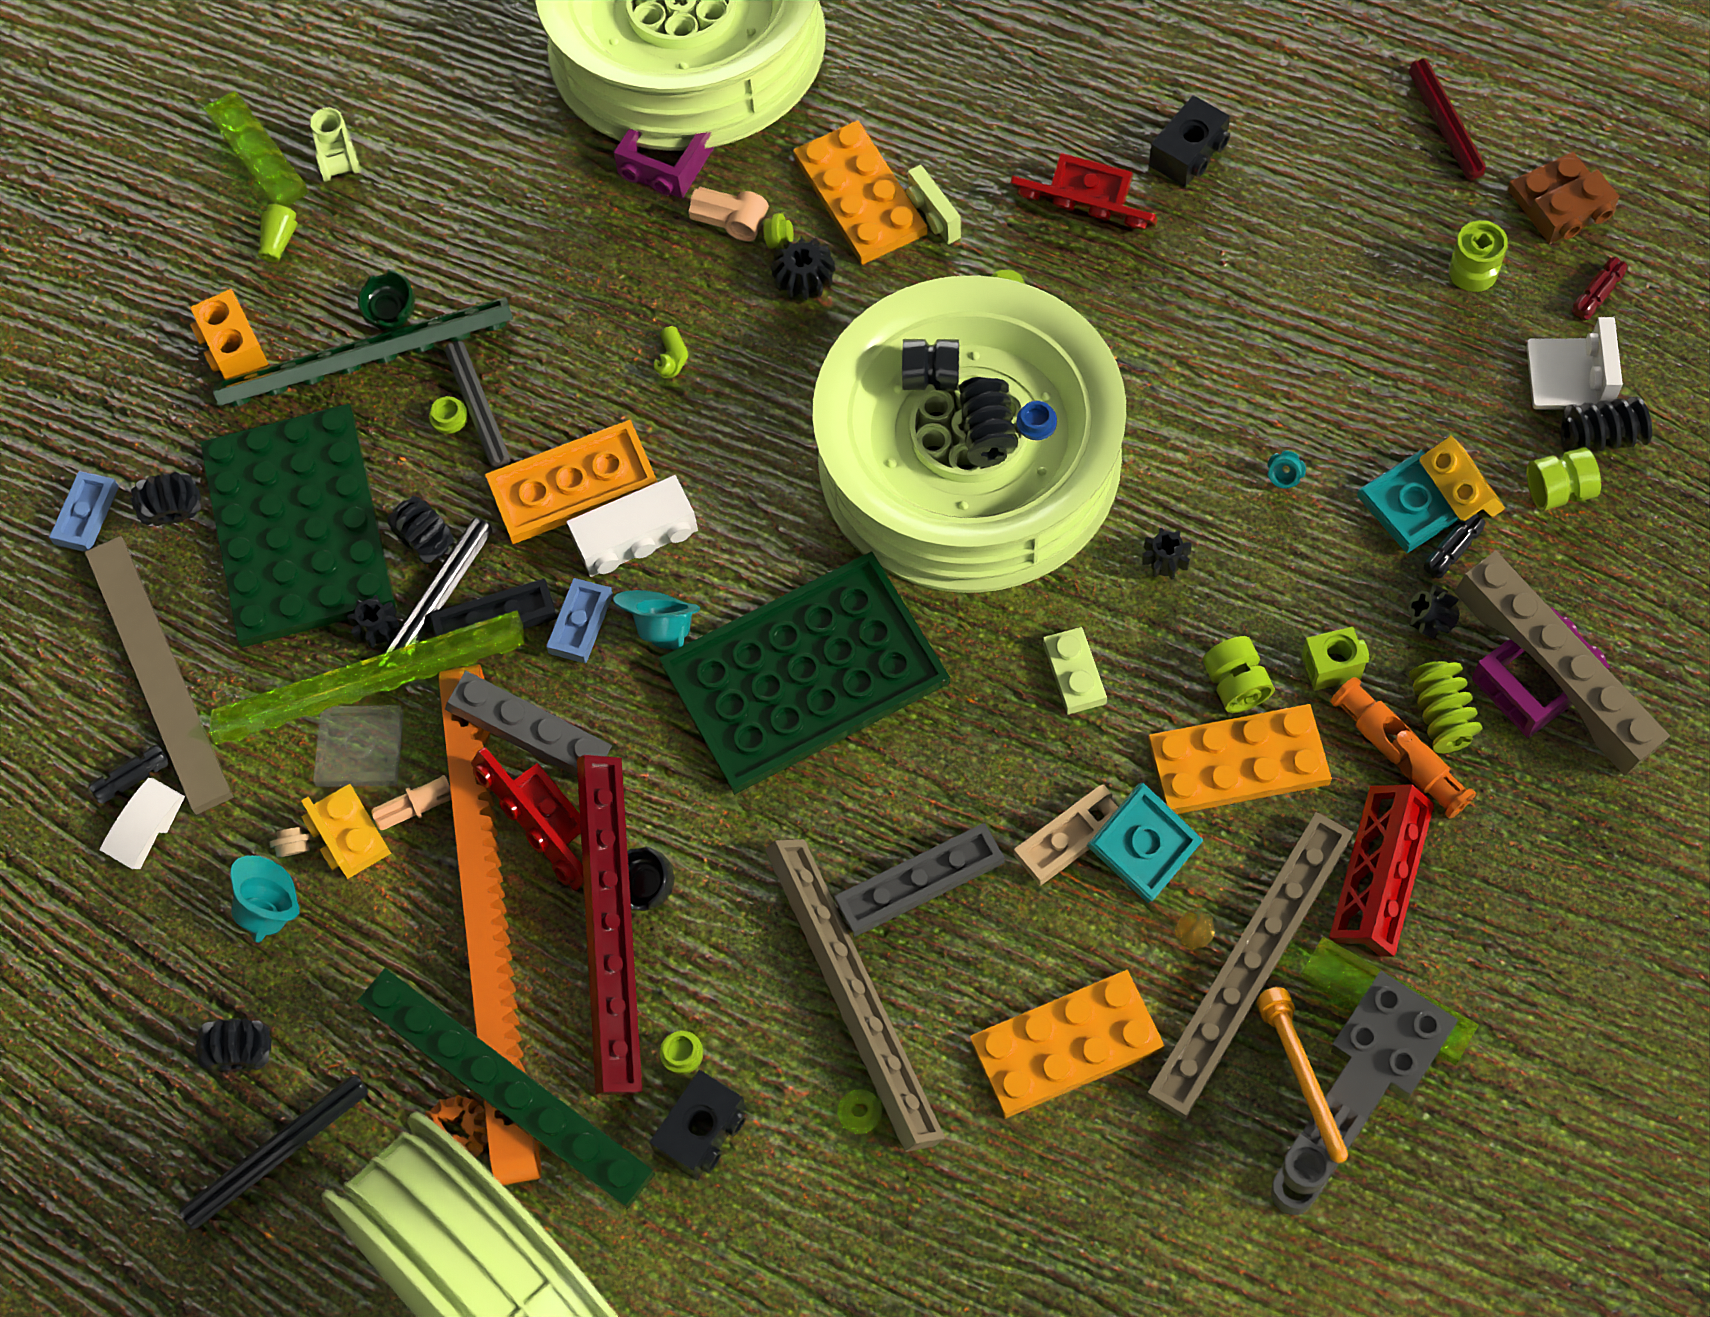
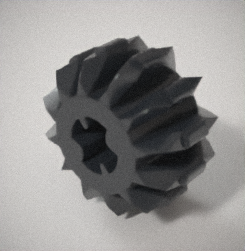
[771,235,835,301]
[131,472,201,526]
[387,496,454,564]
[196,1018,272,1073]

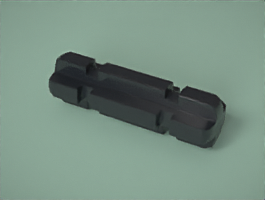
[1424,514,1486,579]
[89,745,169,803]

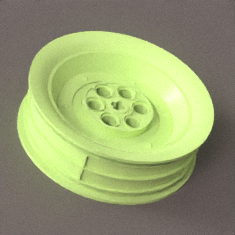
[535,0,826,151]
[813,276,1126,593]
[321,1112,618,1317]

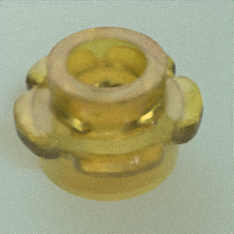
[1175,909,1215,950]

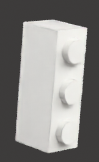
[566,475,698,577]

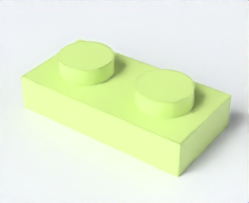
[906,164,961,245]
[1043,627,1107,715]

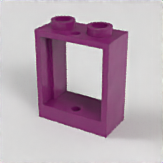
[614,129,714,199]
[1471,607,1610,738]

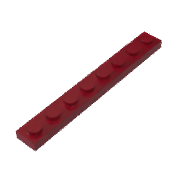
[577,755,642,1095]

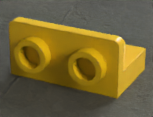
[1419,435,1506,521]
[301,784,391,879]

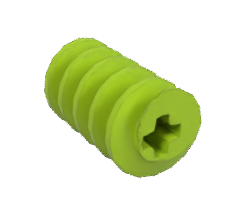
[1409,661,1483,754]

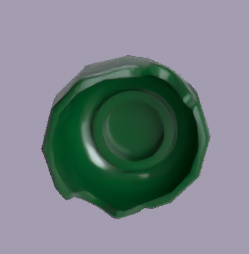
[357,269,415,330]

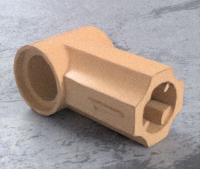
[689,187,769,242]

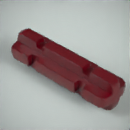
[1571,257,1628,321]

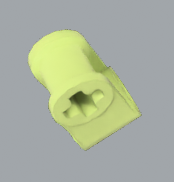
[311,108,360,182]

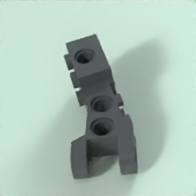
[1270,971,1458,1215]

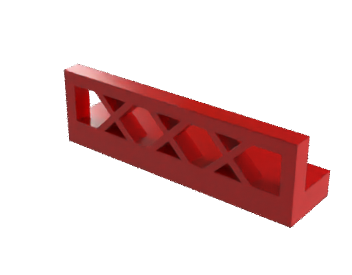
[1329,784,1434,957]

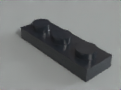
[430,578,558,654]

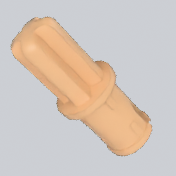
[372,775,452,830]

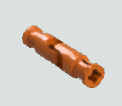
[1330,677,1476,819]

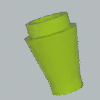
[258,204,298,263]

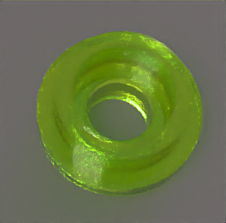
[838,1089,882,1134]

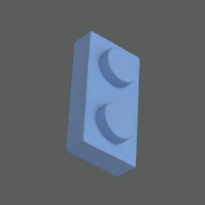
[49,471,119,552]
[546,578,613,664]

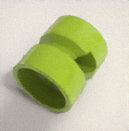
[1449,220,1508,292]
[1526,447,1601,511]
[1202,636,1275,713]

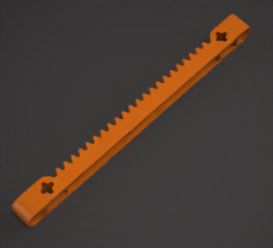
[439,664,542,1186]

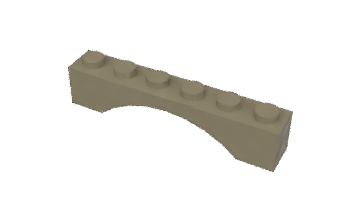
[1454,550,1670,776]

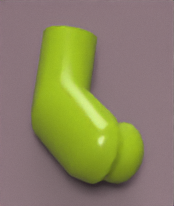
[653,326,689,378]

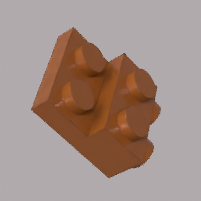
[1507,151,1620,244]

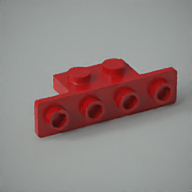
[1010,153,1158,230]
[471,747,584,891]

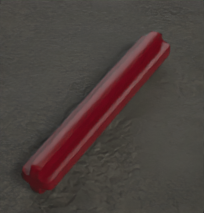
[1409,58,1486,181]

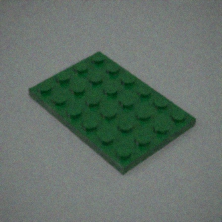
[200,403,397,648]
[659,551,950,795]

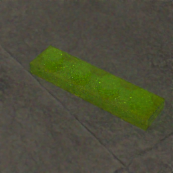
[204,90,309,207]
[1300,937,1479,1066]

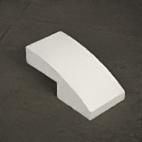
[100,778,185,869]

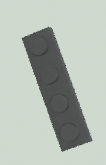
[445,670,612,777]
[834,823,1004,937]

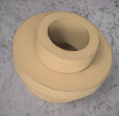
[269,827,312,857]

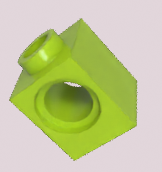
[1301,626,1369,691]

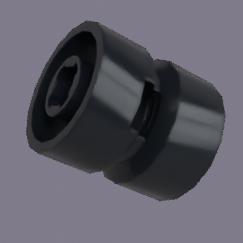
[902,339,959,391]

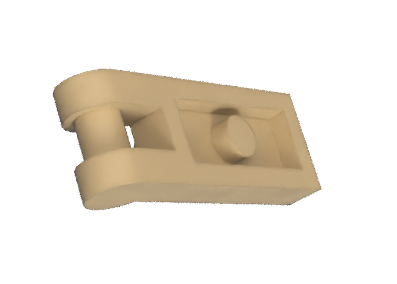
[1014,785,1118,886]

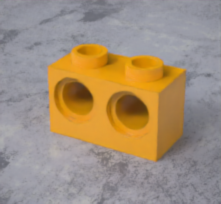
[190,288,269,379]

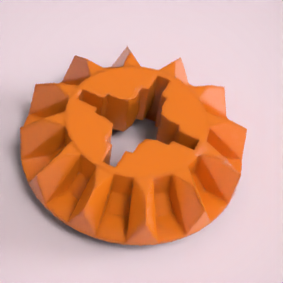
[425,1094,488,1158]

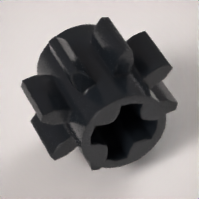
[1142,528,1192,580]
[1408,585,1460,639]
[347,595,400,648]

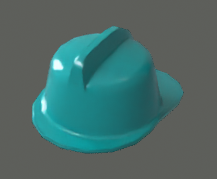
[613,590,700,650]
[230,855,300,943]

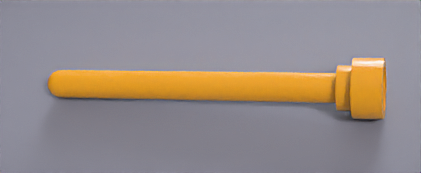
[1256,987,1348,1163]

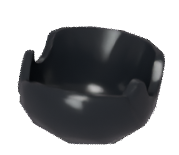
[627,846,675,911]

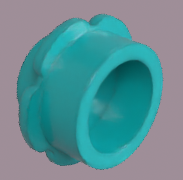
[1267,450,1306,489]

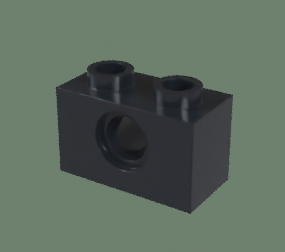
[1149,95,1231,187]
[649,1069,747,1181]

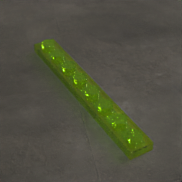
[209,610,525,745]

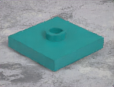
[1357,450,1460,553]
[1086,783,1203,903]

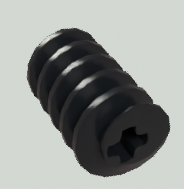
[958,377,1017,467]
[1560,396,1653,452]

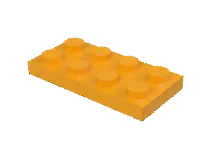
[793,120,928,265]
[485,419,658,544]
[1148,704,1332,814]
[970,969,1165,1119]

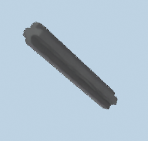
[444,340,511,470]

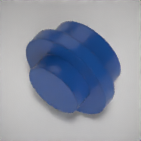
[1017,401,1057,440]

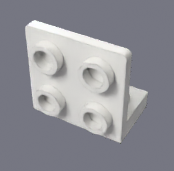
[1526,317,1623,410]

